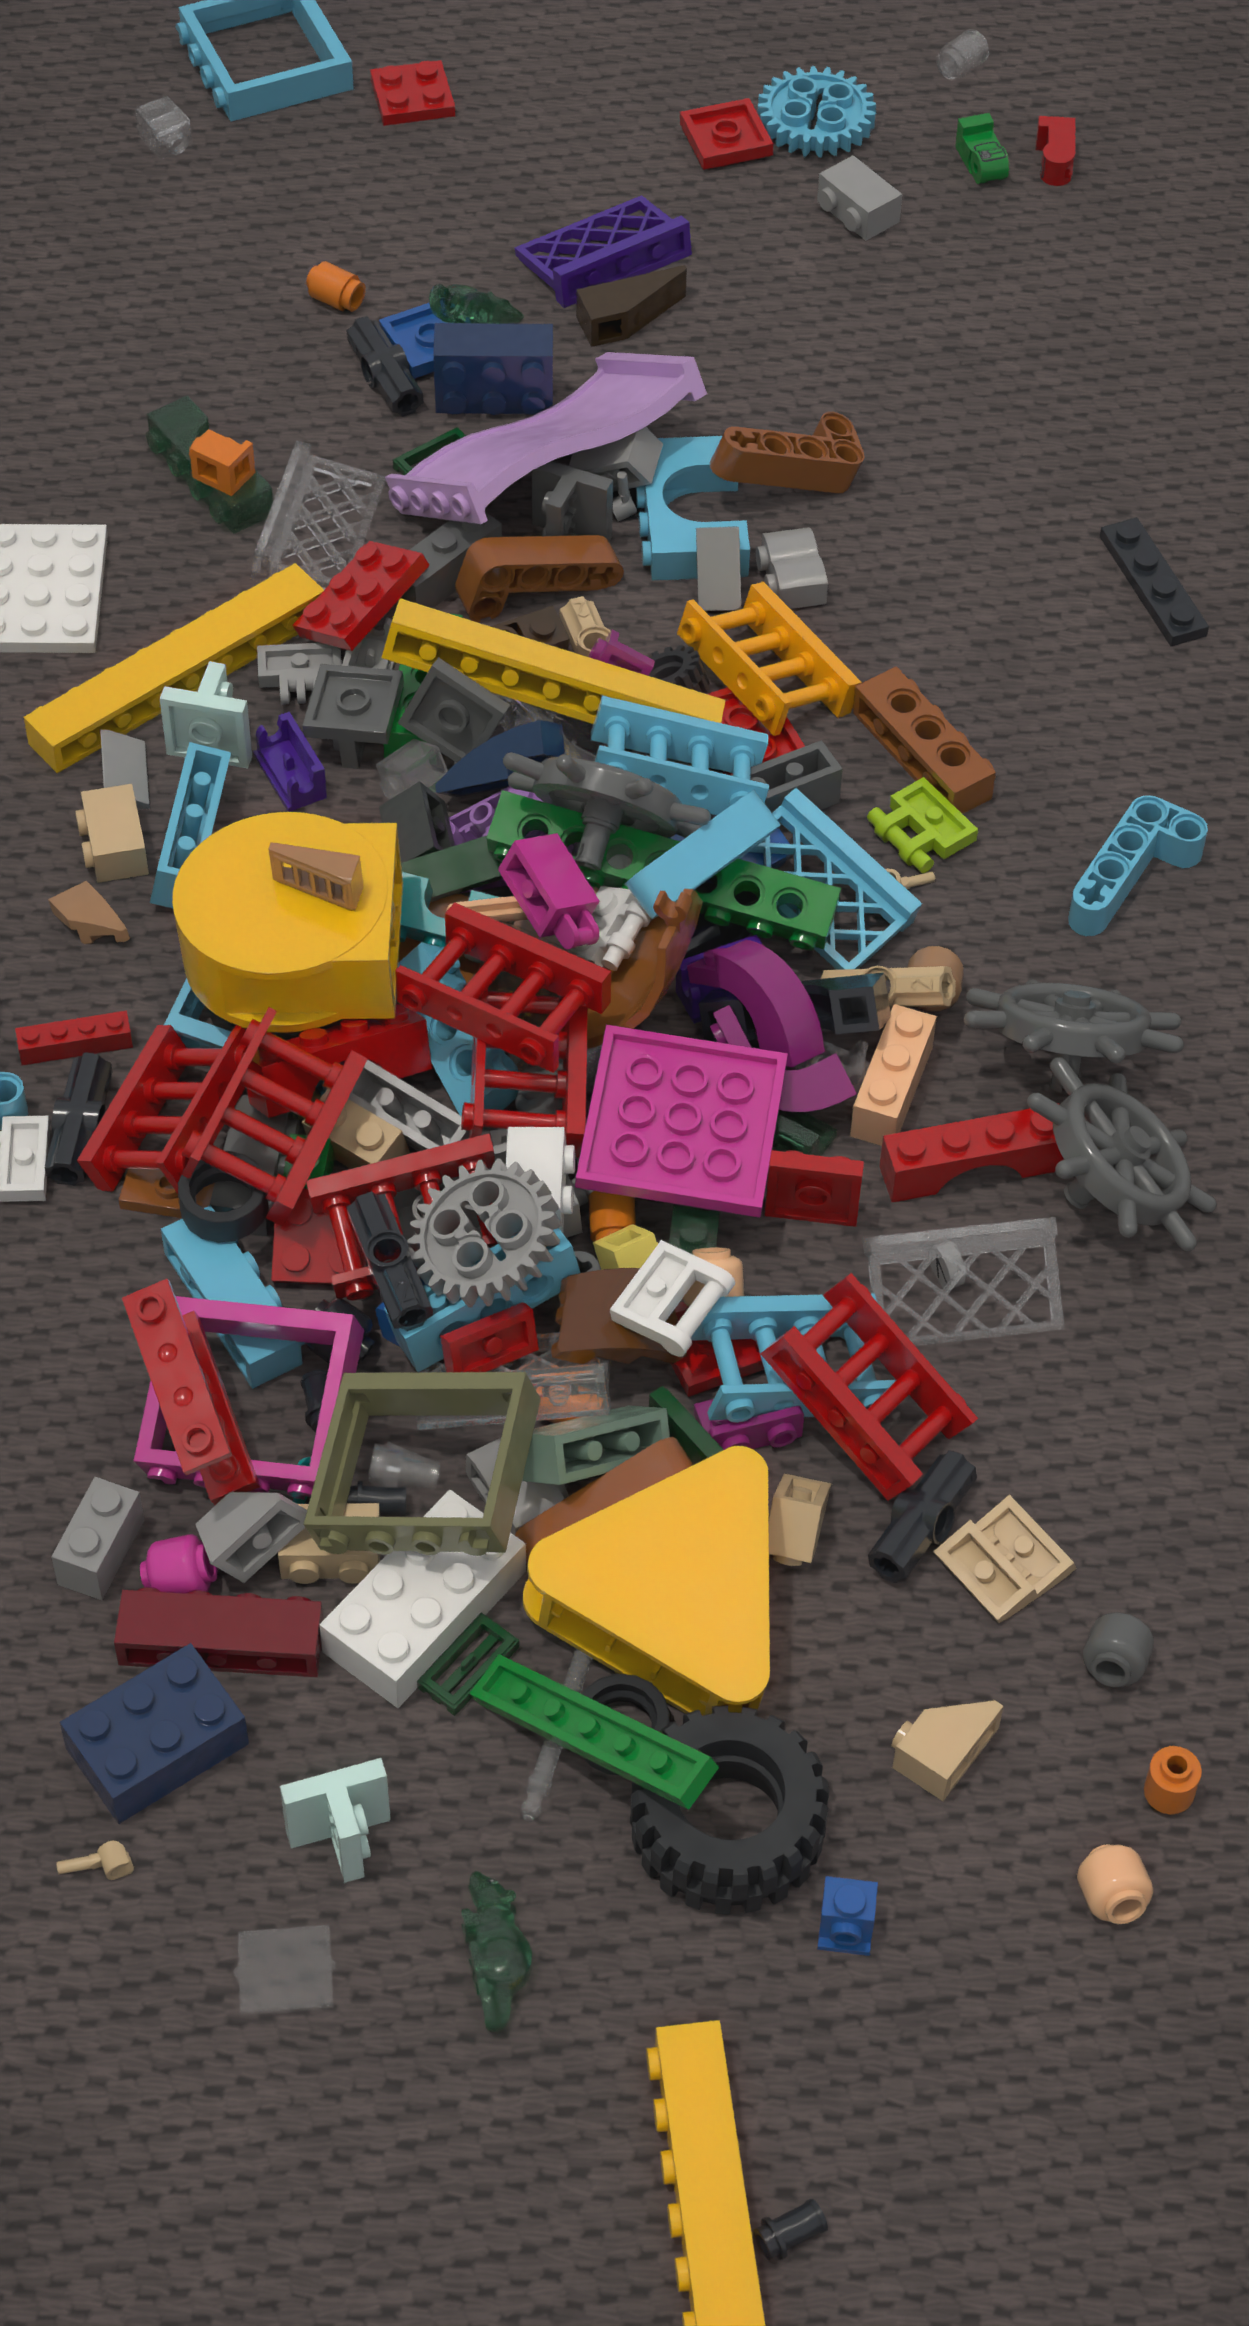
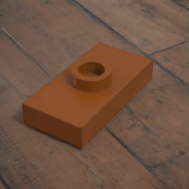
[119,1169,215,1218]

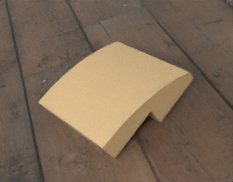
[933,1494,1076,1623]

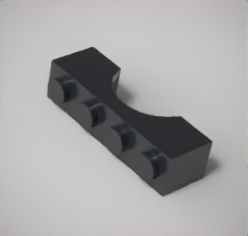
[698,973,891,1043]

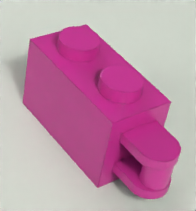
[498,833,600,949]

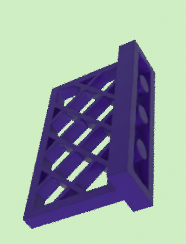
[515,195,692,308]

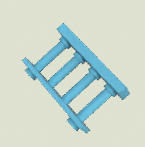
[591,695,769,815]
[691,1293,896,1422]

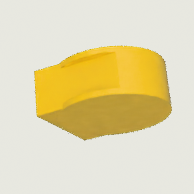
[172,812,403,1033]

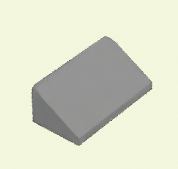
[696,526,741,611]
[100,730,150,810]

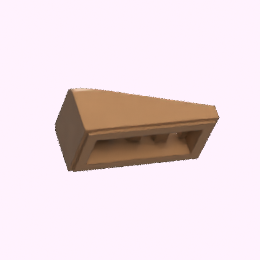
[268,842,364,910]

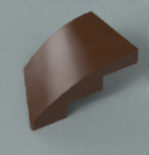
[551,1268,687,1365]

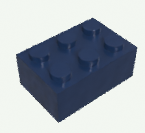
[433,323,553,415]
[60,1643,249,1824]

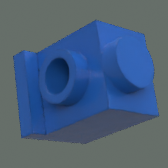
[817,1876,878,1956]

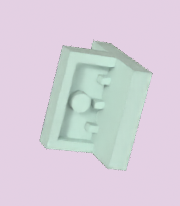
[160,661,252,768]
[280,1758,391,1883]

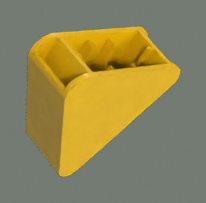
[522,1446,770,1716]

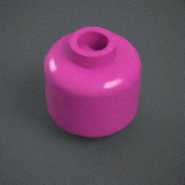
[140,1534,218,1593]

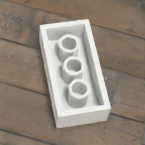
[319,1489,526,1708]

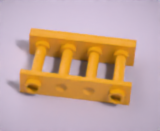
[677,582,862,736]

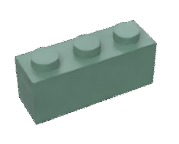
[522,1405,670,1485]

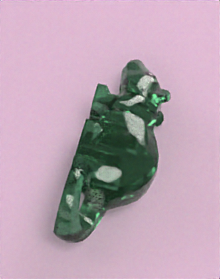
[429,284,524,324]
[461,1871,533,2032]

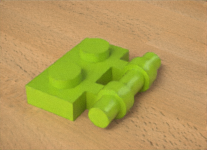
[867,777,978,873]

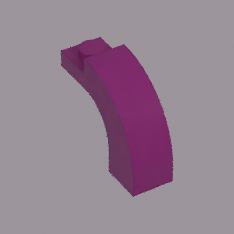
[687,939,825,1067]
[710,1005,857,1112]

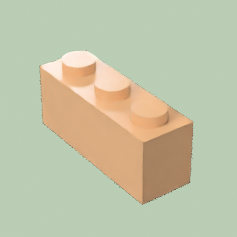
[850,1004,937,1146]

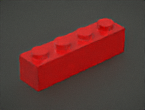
[15,1010,133,1066]

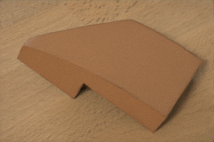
[48,881,130,944]

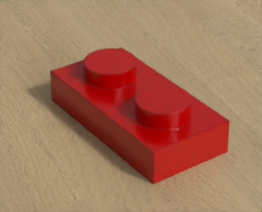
[440,1302,539,1372]

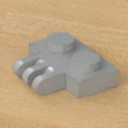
[257,643,342,705]

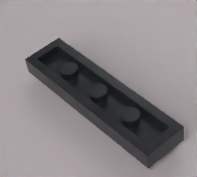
[1100,517,1209,647]

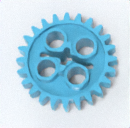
[757,66,876,157]

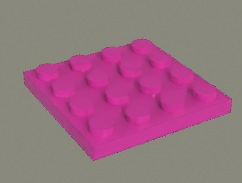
[575,1025,788,1217]

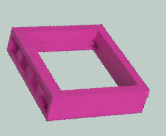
[134,1296,364,1500]

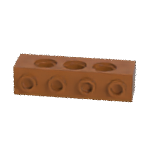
[853,666,996,814]

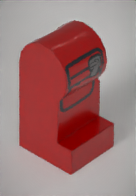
[1035,116,1076,186]

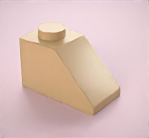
[769,1474,831,1566]
[891,1700,1004,1801]

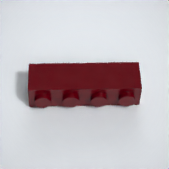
[114,1587,324,1677]

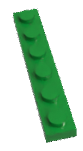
[469,1654,719,1810]

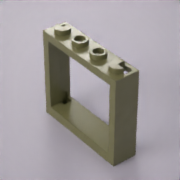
[303,1372,541,1556]

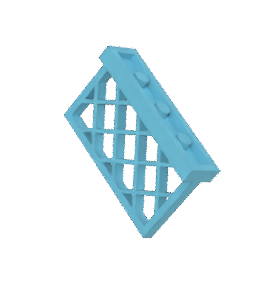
[750,788,922,970]

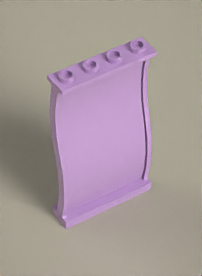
[385,352,707,524]

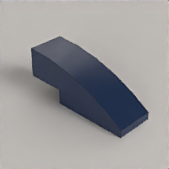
[435,720,565,797]

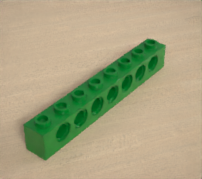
[486,790,841,951]

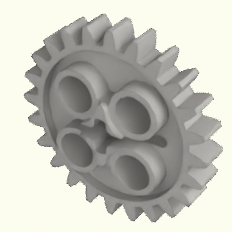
[407,1159,562,1308]

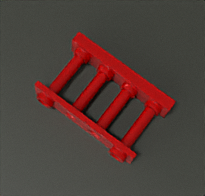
[395,902,611,1073]
[461,968,588,1158]
[181,1007,368,1226]
[77,1025,248,1194]
[306,1133,517,1301]
[760,1273,978,1500]
[122,1279,261,1505]

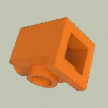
[189,429,255,496]

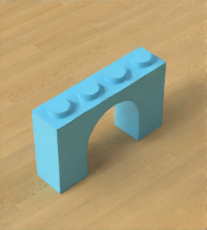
[636,436,750,581]

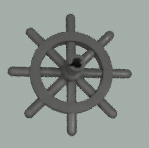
[503,752,711,870]
[964,979,1184,1093]
[1027,1057,1217,1251]

